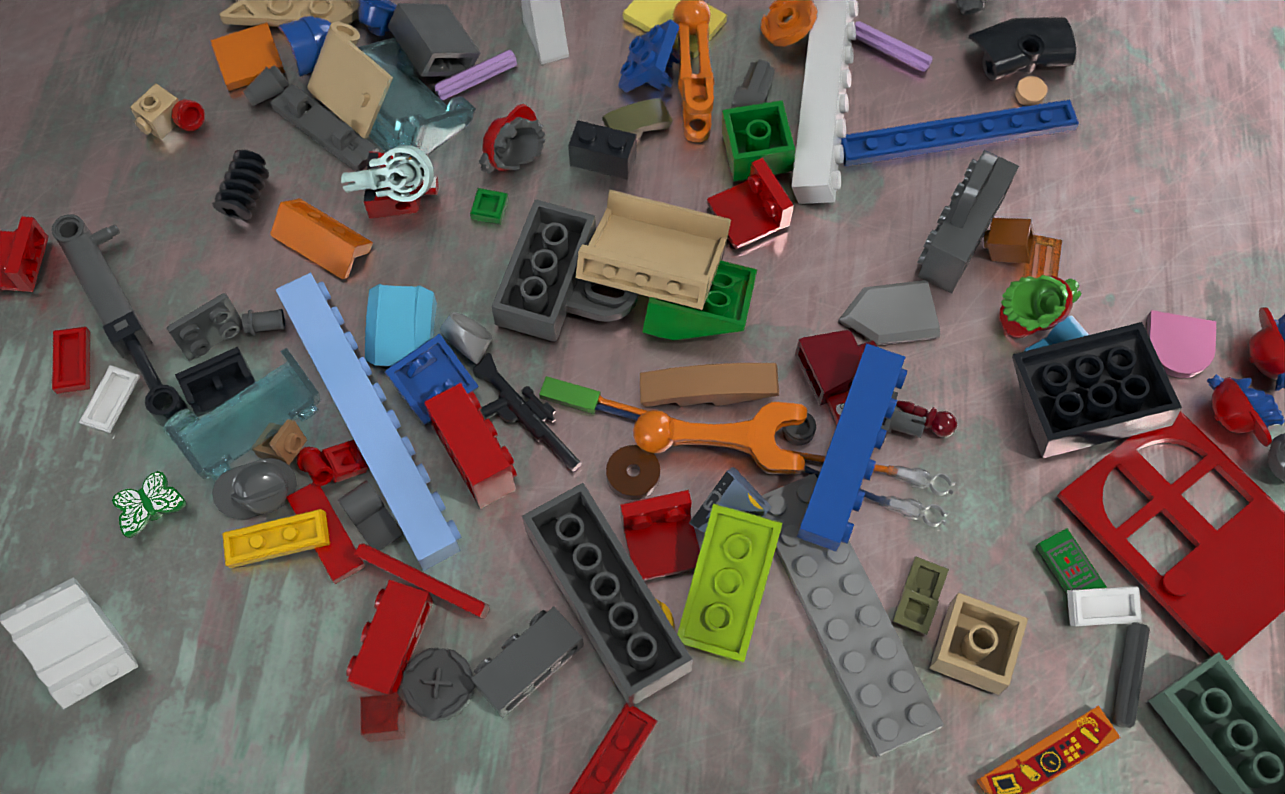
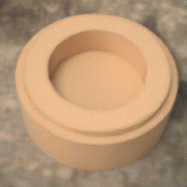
[1015,76,1047,106]

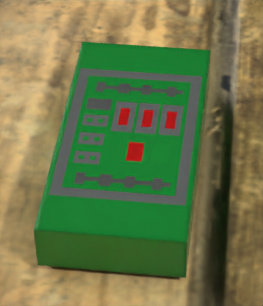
[1036,528,1107,596]

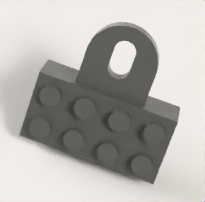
[917,150,1019,293]
[492,199,639,342]

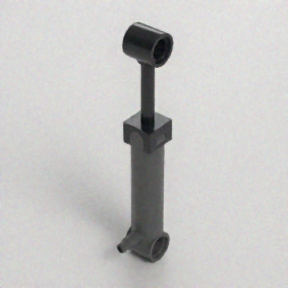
[51,214,188,428]

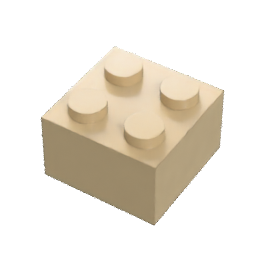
[929,592,1028,695]

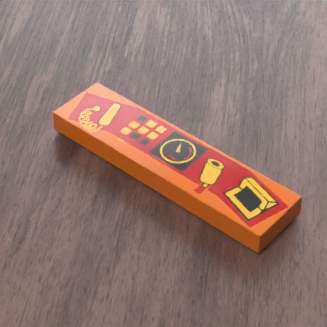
[976,705,1121,794]

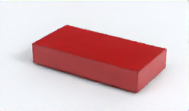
[52,326,90,394]

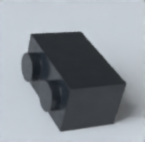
[568,120,637,180]

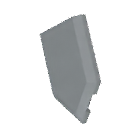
[838,280,940,346]

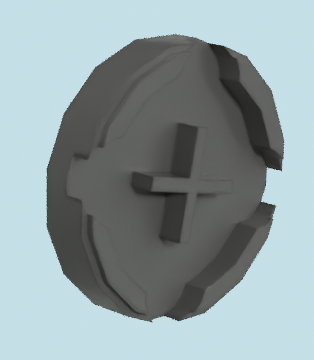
[402,648,475,721]

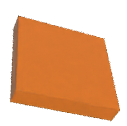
[210,23,286,91]

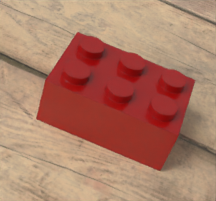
[424,383,517,509]

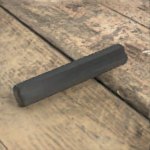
[1113,622,1150,728]

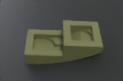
[602,98,673,140]
[893,556,949,635]

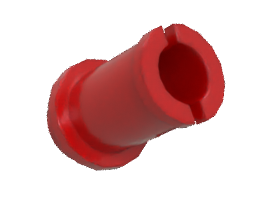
[297,447,334,486]

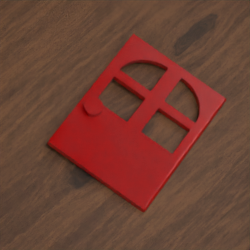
[1057,411,1285,661]

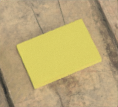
[623,0,727,59]

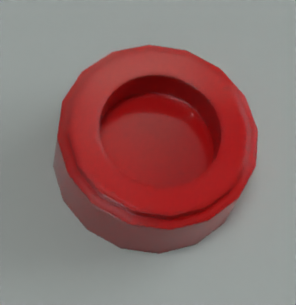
[172,99,205,131]

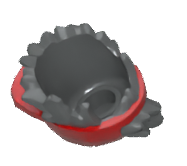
[479,104,546,173]

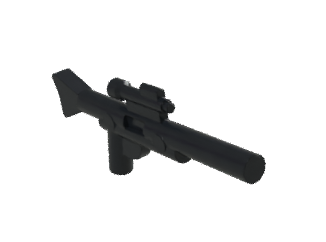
[473,353,582,472]

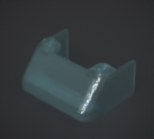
[164,348,321,481]

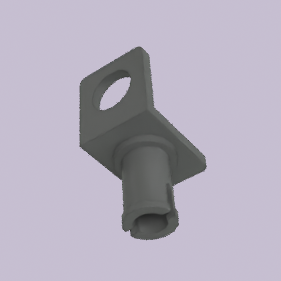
[881,392,926,443]

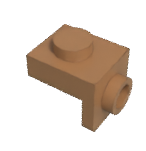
[252,419,307,465]

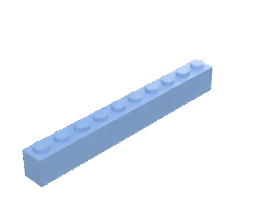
[275,273,462,571]

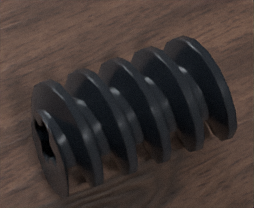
[212,150,270,220]

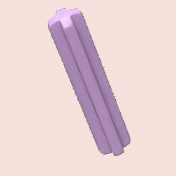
[855,22,933,71]
[434,50,517,100]

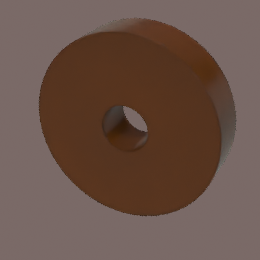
[606,445,660,500]

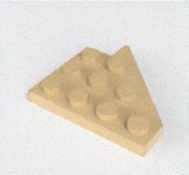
[219,0,359,27]

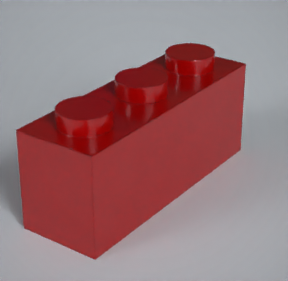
[346,580,434,702]

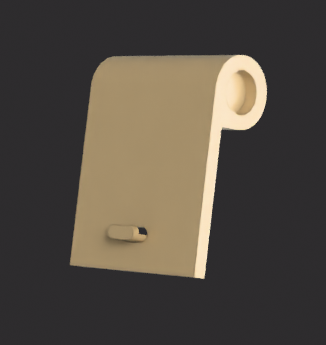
[307,22,393,139]

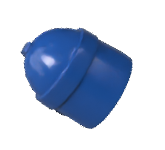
[278,15,331,77]

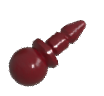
[896,400,957,437]

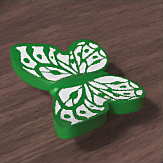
[112,471,186,538]

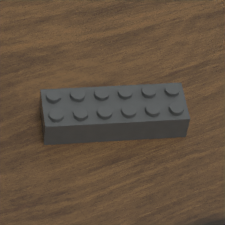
[522,483,693,708]

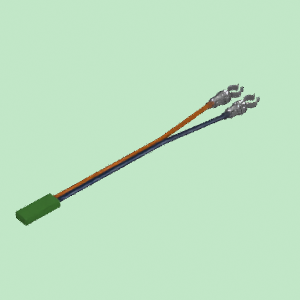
[539,376,956,527]

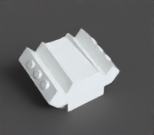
[0,577,138,709]

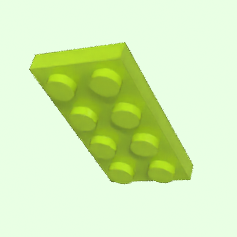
[677,504,783,662]

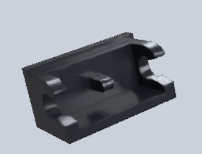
[175,347,259,418]

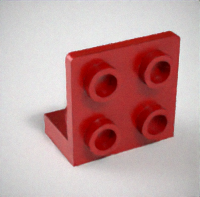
[707,158,794,249]
[0,216,49,292]
[620,490,700,581]

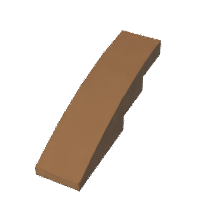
[640,363,779,408]

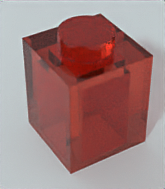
[360,693,405,742]

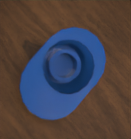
[358,0,397,37]

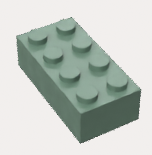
[1148,652,1285,794]

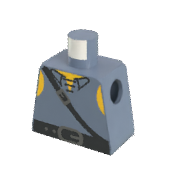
[689,467,772,533]

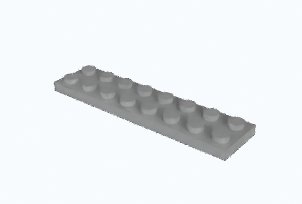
[761,473,944,757]

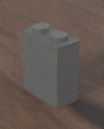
[388,3,480,76]

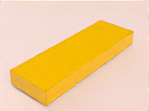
[222,509,330,568]

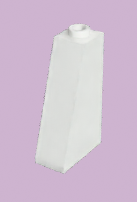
[521,0,569,65]

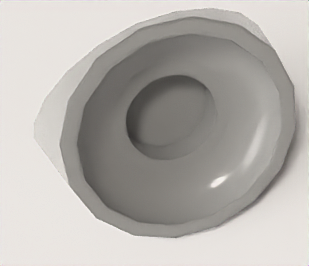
[440,312,492,364]

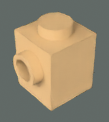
[130,84,179,140]

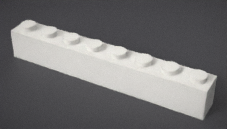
[792,0,858,204]

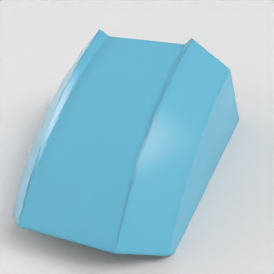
[365,284,437,366]

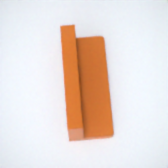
[271,198,373,279]

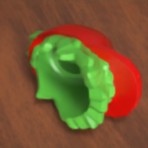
[1000,275,1081,338]

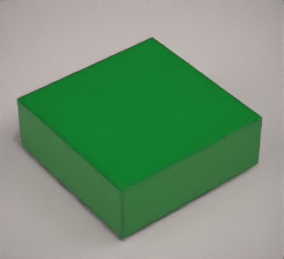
[470,188,509,225]

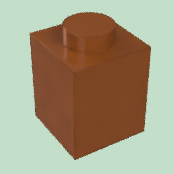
[984,218,1035,263]

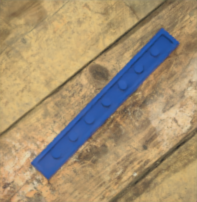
[841,99,1079,167]

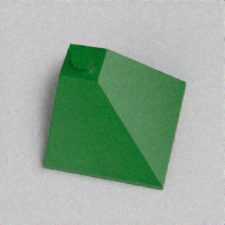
[642,261,758,340]

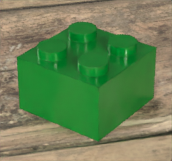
[722,100,796,181]

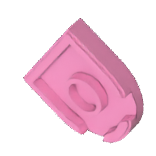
[1147,310,1216,378]

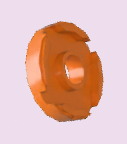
[761,0,817,47]

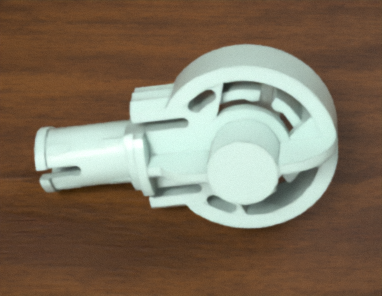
[341,145,434,202]

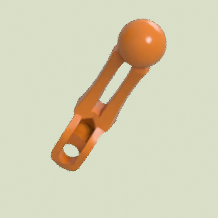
[673,0,715,142]
[633,402,807,475]

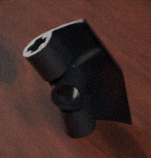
[968,17,1076,81]

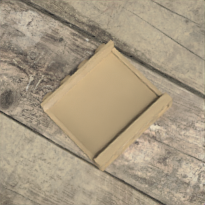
[576,190,731,310]

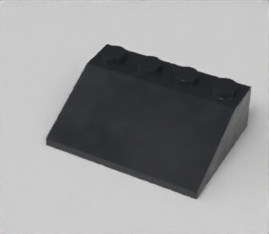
[1012,322,1182,458]

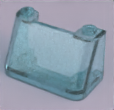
[358,38,476,158]

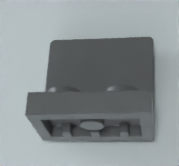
[166,293,243,361]

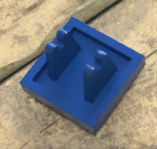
[618,19,680,93]
[385,334,479,426]

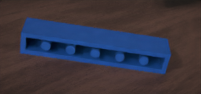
[797,343,908,552]

